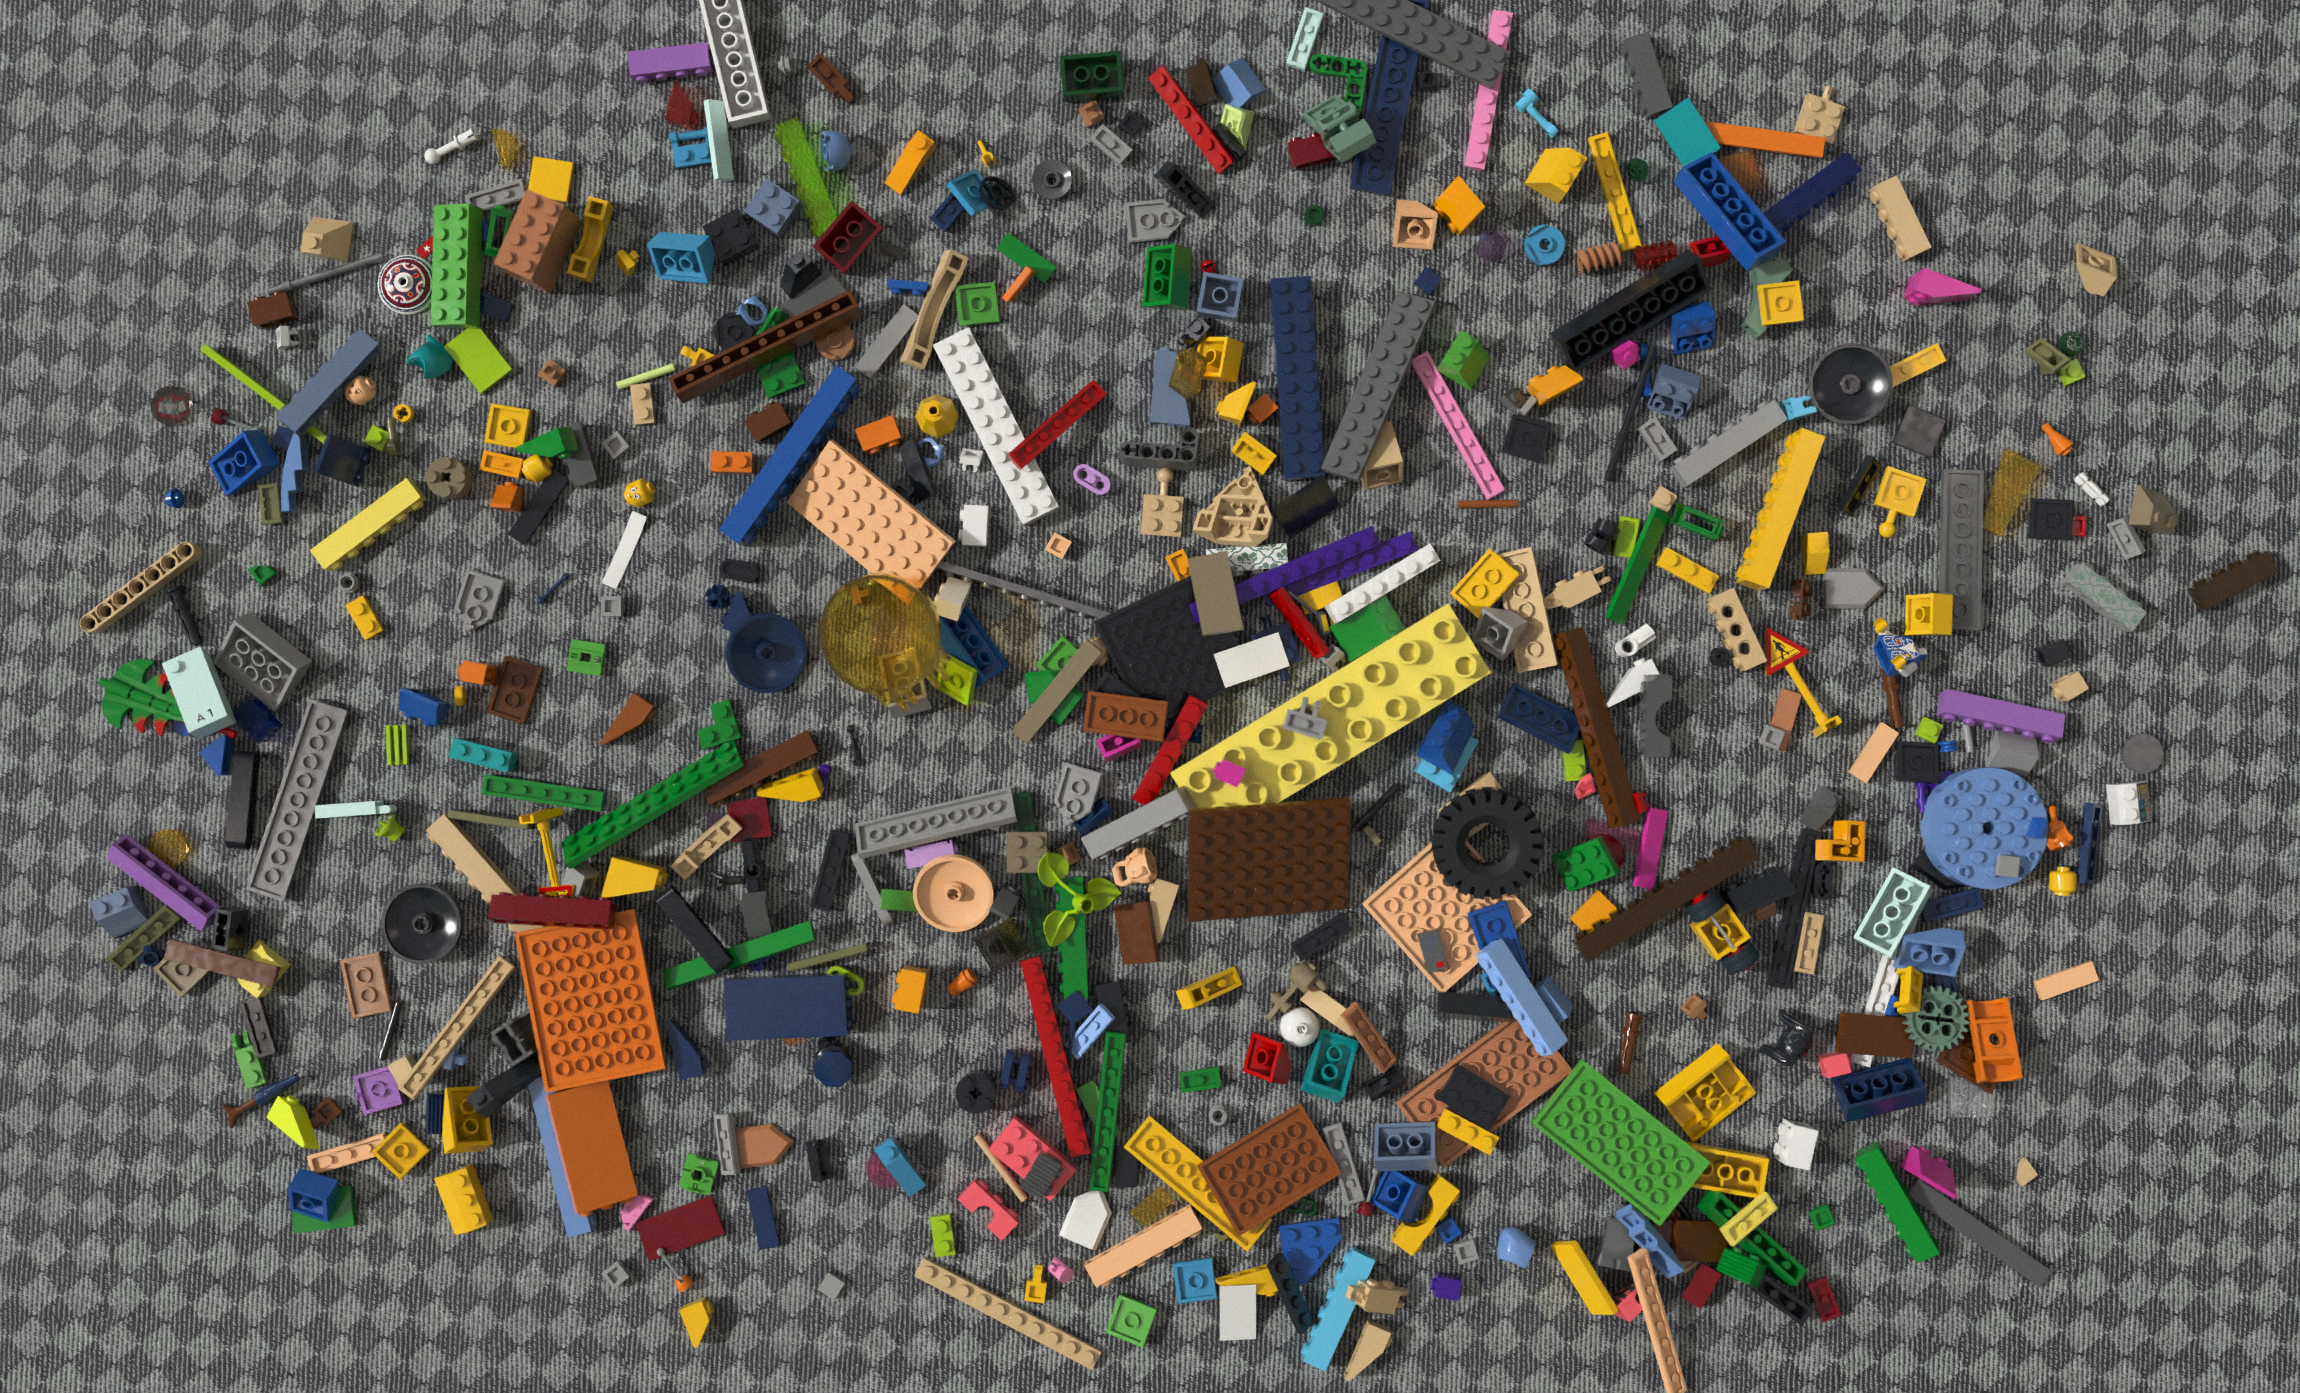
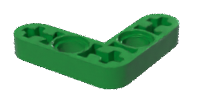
[1309,54,1367,114]

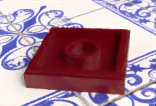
[726,797,773,843]

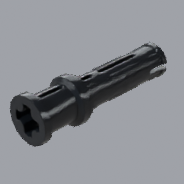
[165,585,204,647]

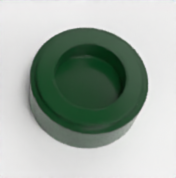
[1304,205,1324,227]

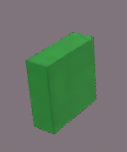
[1808,1204,1836,1231]

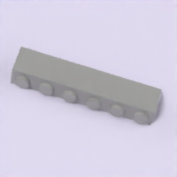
[1670,399,1788,488]
[1081,785,1196,860]

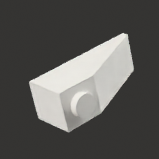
[1605,657,1659,708]

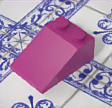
[1903,268,1981,306]
[1900,1146,1957,1199]

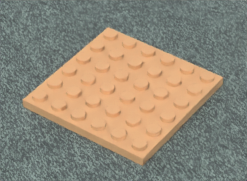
[1361,840,1532,992]

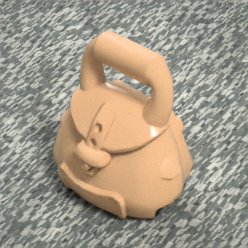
[1112,847,1158,887]

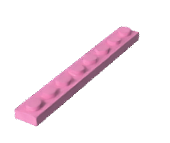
[1464,10,1513,171]

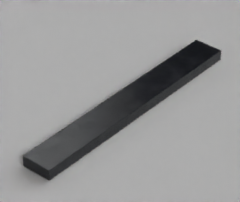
[1767,828,1822,990]

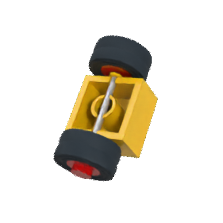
[1685,889,1760,975]

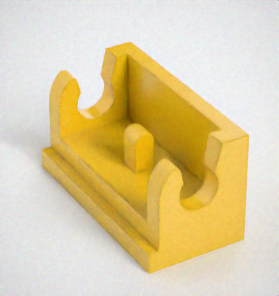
[1231,432,1277,475]
[1893,966,1923,1014]

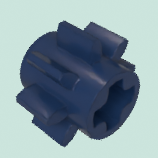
[705,584,730,609]

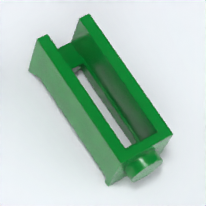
[483,205,513,258]
[1668,502,1724,541]

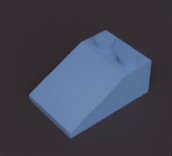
[1893,928,1966,977]

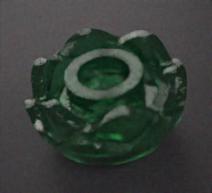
[1625,158,1649,182]
[2059,331,2084,357]

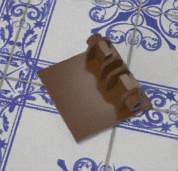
[1789,577,1812,621]

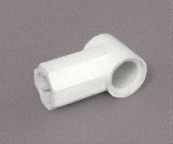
[1615,624,1656,657]

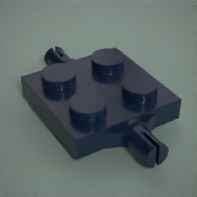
[1250,615,1301,682]

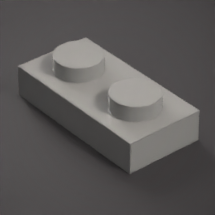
[1089,124,1133,167]
[1637,417,1677,462]
[2107,516,2146,560]

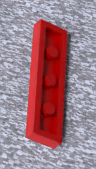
[1268,587,1330,659]

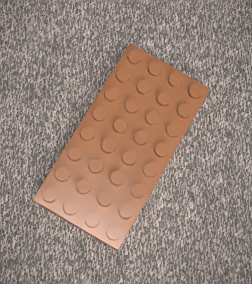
[1395,1017,1572,1168]

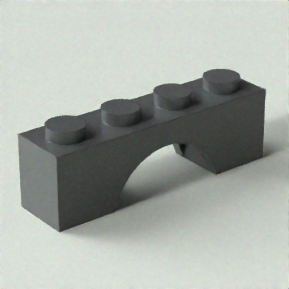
[1639,674,1673,758]

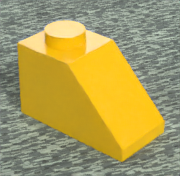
[1801,532,1829,575]
[679,1296,714,1348]

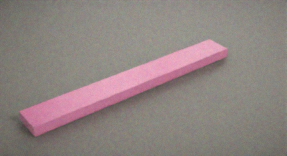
[1411,351,1505,500]

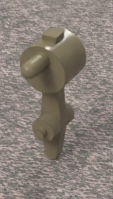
[1265,961,1328,1021]

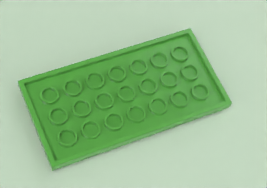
[1531,1059,1710,1226]

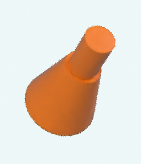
[2041,422,2074,456]

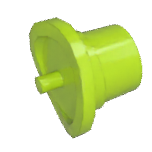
[375,813,405,842]

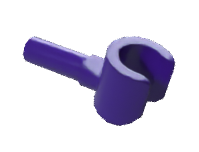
[818,764,832,793]

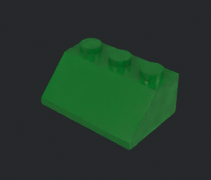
[1142,244,1192,310]

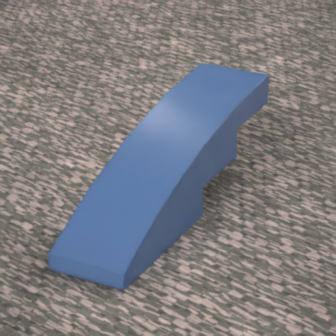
[281,432,310,513]
[1616,1204,1684,1279]

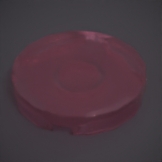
[866,1152,899,1189]

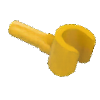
[977,140,997,168]

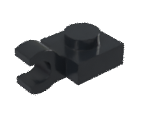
[1176,315,1213,351]

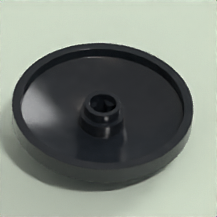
[1809,343,1893,424]
[381,883,464,964]

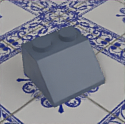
[89,886,150,938]

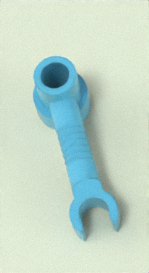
[1515,88,1559,138]

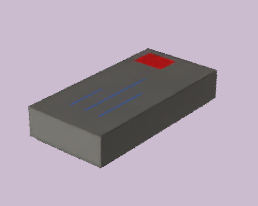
[1417,928,1448,973]

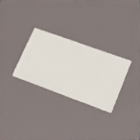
[1214,632,1290,688]
[1220,1285,1256,1341]

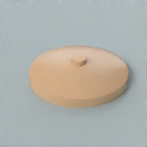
[913,854,994,932]

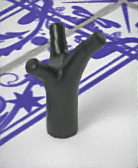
[711,871,742,891]

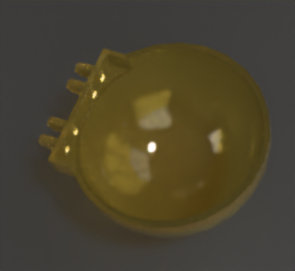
[819,573,951,712]

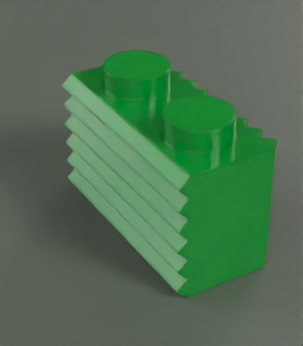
[1716,1247,1767,1289]

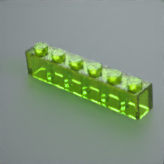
[774,117,837,238]

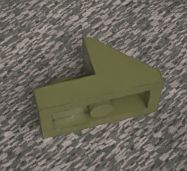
[2025,338,2070,375]

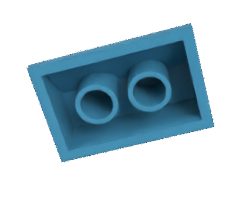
[647,232,715,284]

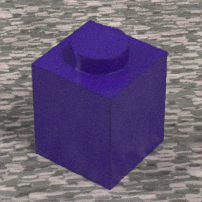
[1430,1272,1462,1301]

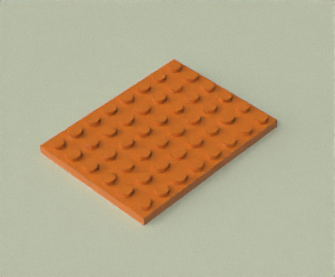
[515,909,667,1093]

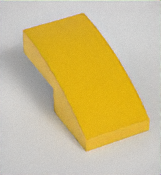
[1298,581,1343,615]

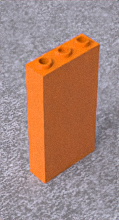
[545,1080,638,1217]

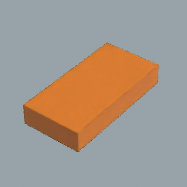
[1002,266,1036,302]

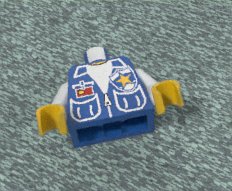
[1873,617,1927,677]

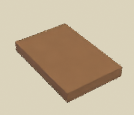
[340,951,393,1019]

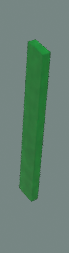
[662,921,816,990]
[1089,1031,1126,1192]

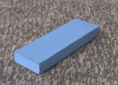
[1064,1003,1116,1060]

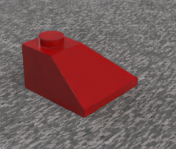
[1243,1032,1292,1084]

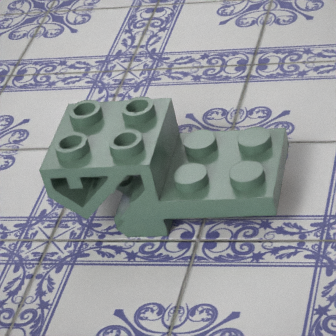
[1302,94,1376,163]

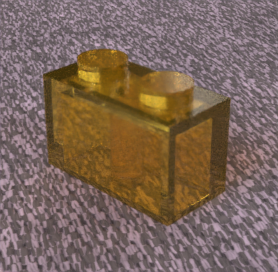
[1168,348,1208,398]

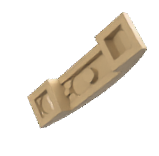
[671,814,743,880]

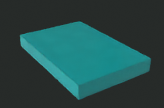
[1653,97,1721,167]

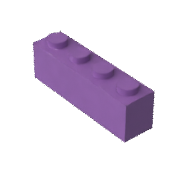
[627,42,713,83]

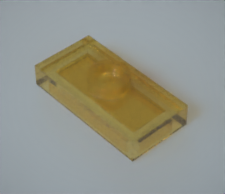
[1130,1185,1173,1228]

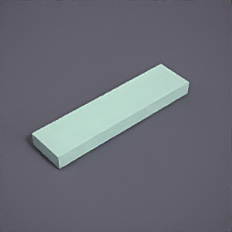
[704,99,734,182]

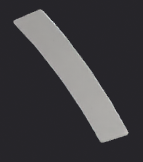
[602,511,647,589]

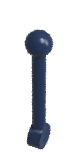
[537,572,570,604]

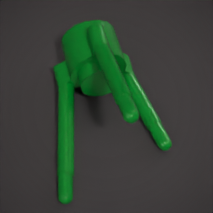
[755,307,787,360]

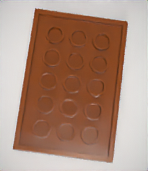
[1196,1102,1342,1237]

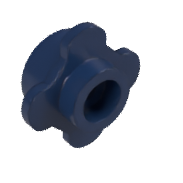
[139,945,164,967]

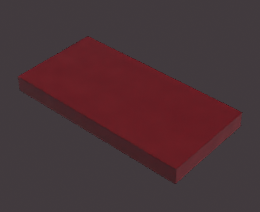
[635,1195,726,1261]

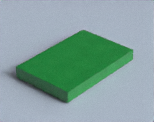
[292,1185,357,1233]

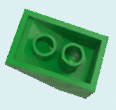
[1329,595,1405,661]

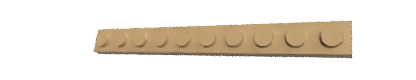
[914,1257,1102,1370]

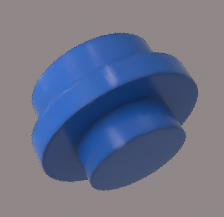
[165,488,185,509]

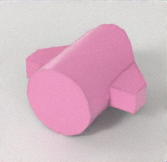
[1047,1257,1073,1283]

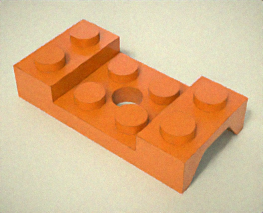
[1963,998,2023,1083]

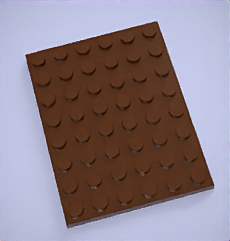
[1188,797,1351,922]

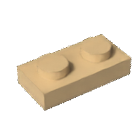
[630,383,656,426]

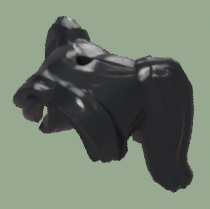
[1759,1009,1813,1066]

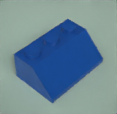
[1416,700,1475,775]

